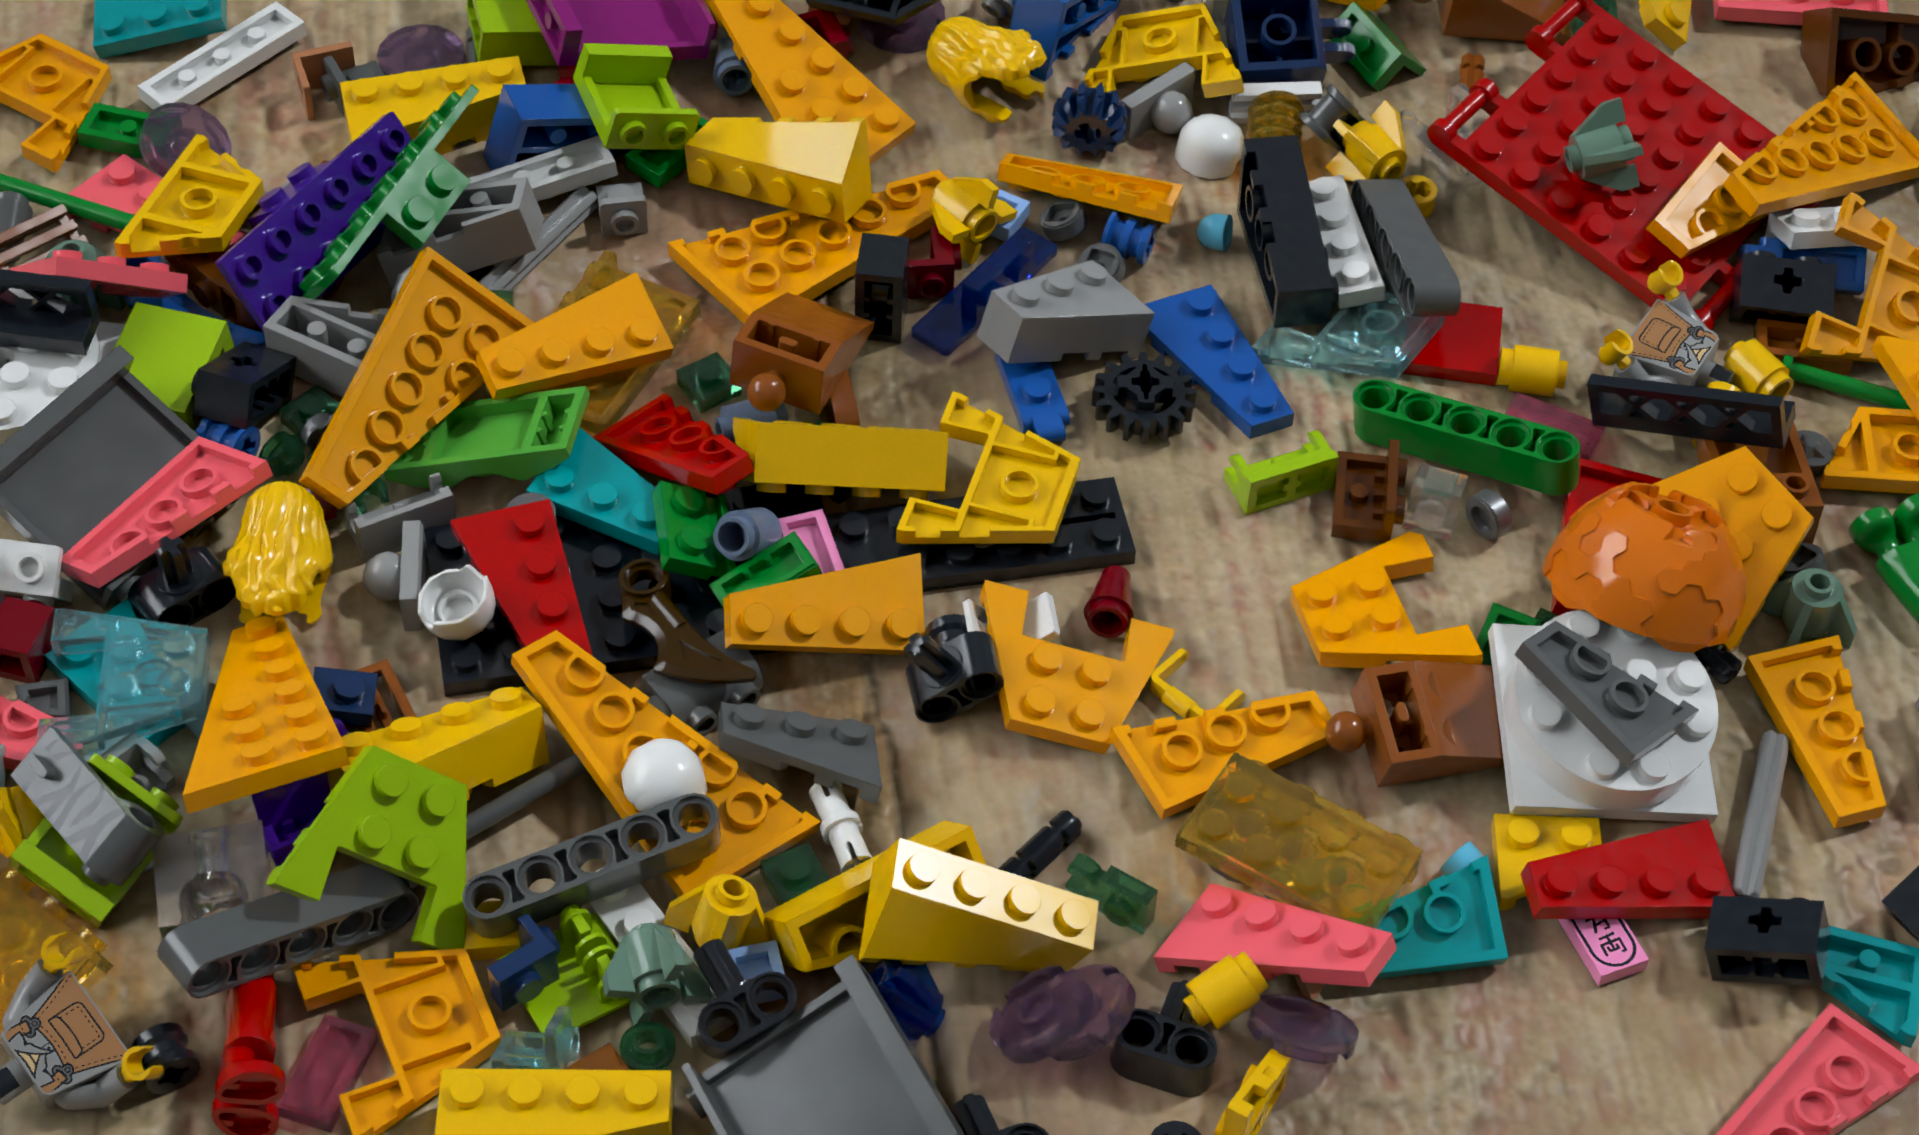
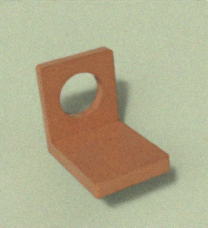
[291,41,355,120]

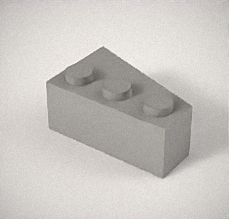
[376,177,544,290]
[977,260,1155,363]
[263,296,389,397]

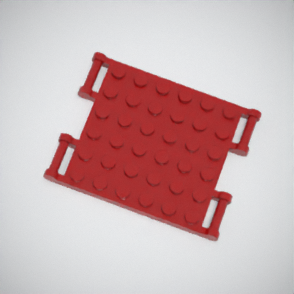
[1427,0,1824,331]

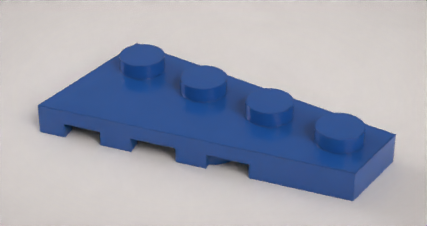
[1145,284,1294,439]

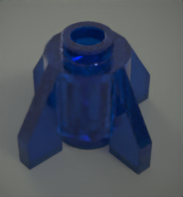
[870,959,945,1042]

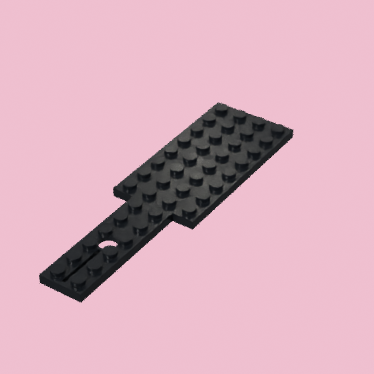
[424,477,1136,697]

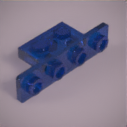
[911,227,1058,356]

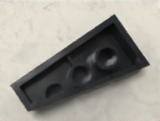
[1237,135,1339,328]

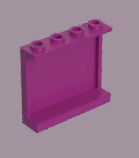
[526,0,717,66]

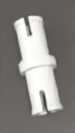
[809,781,872,873]

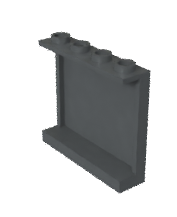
[0,345,242,610]
[681,955,964,1135]

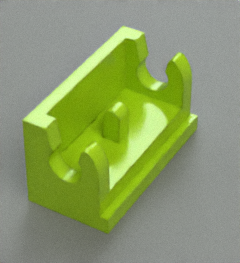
[1223,430,1339,515]

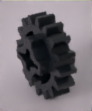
[1091,352,1197,444]

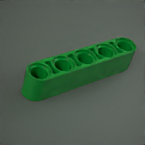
[1353,379,1580,496]

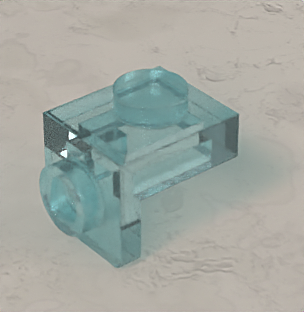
[491,1006,580,1069]

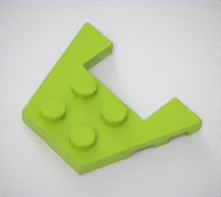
[266,745,467,950]

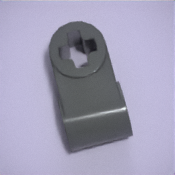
[1299,84,1365,153]

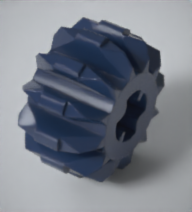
[1052,81,1128,158]

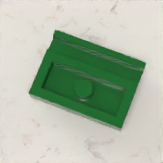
[652,481,736,580]

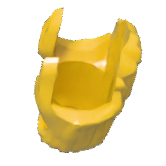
[926,16,1047,124]
[222,481,333,626]

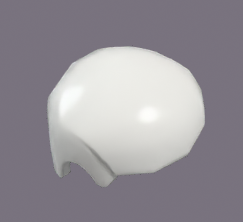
[1175,114,1244,179]
[417,565,496,641]
[621,738,708,812]

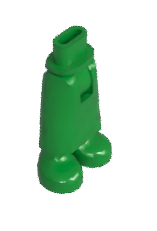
[1849,493,1919,624]

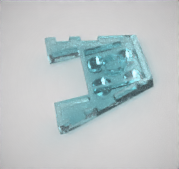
[1252,261,1445,378]
[36,608,211,755]

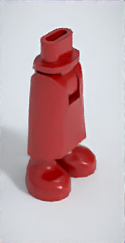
[212,973,286,1135]

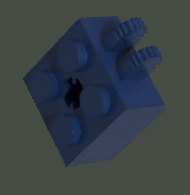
[1225,0,1355,86]

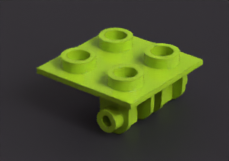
[497,904,630,1044]

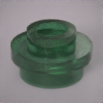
[259,431,306,478]
[620,1021,676,1070]

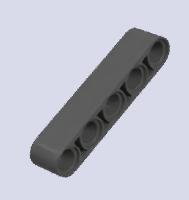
[1351,178,1461,317]
[462,793,721,939]
[157,863,419,999]

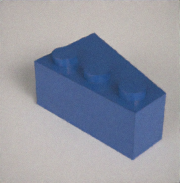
[1009,0,1120,81]
[483,84,632,171]

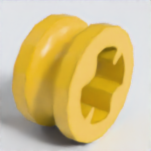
[1402,175,1438,218]

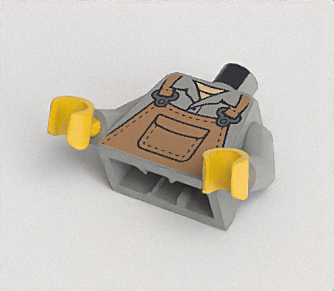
[1598,260,1735,387]
[0,932,164,1110]

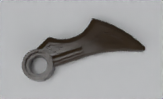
[618,558,757,684]

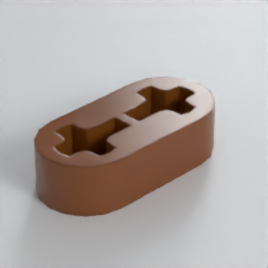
[825,370,860,426]

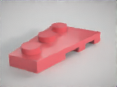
[10,250,188,299]

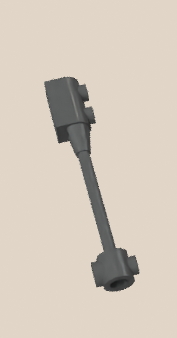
[399,629,763,891]

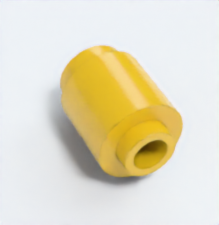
[1723,339,1794,398]
[1496,344,1568,397]
[1182,951,1269,1031]

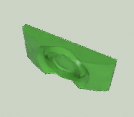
[383,386,590,488]

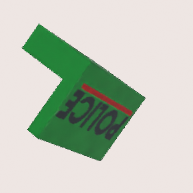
[1329,1,1427,91]

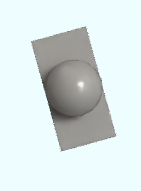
[1121,62,1196,141]
[363,520,427,631]

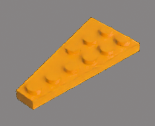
[667,170,949,324]
[298,246,535,510]

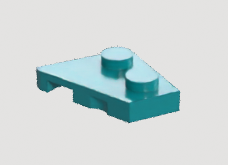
[1820,925,1919,1048]

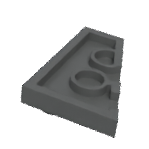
[1514,620,1699,767]
[717,702,882,804]

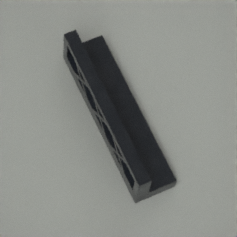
[0,269,100,356]
[1587,374,1796,449]

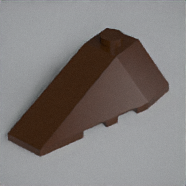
[1800,7,1919,96]

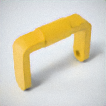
[1149,648,1246,719]

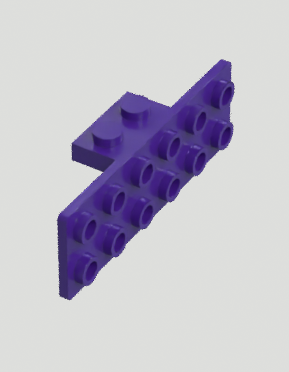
[216,112,412,333]

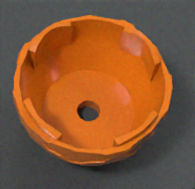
[1542,481,1747,653]

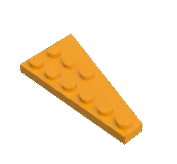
[704,0,916,165]
[1723,72,1919,217]
[182,616,350,814]
[511,630,821,897]

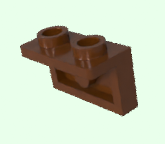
[1331,439,1408,543]

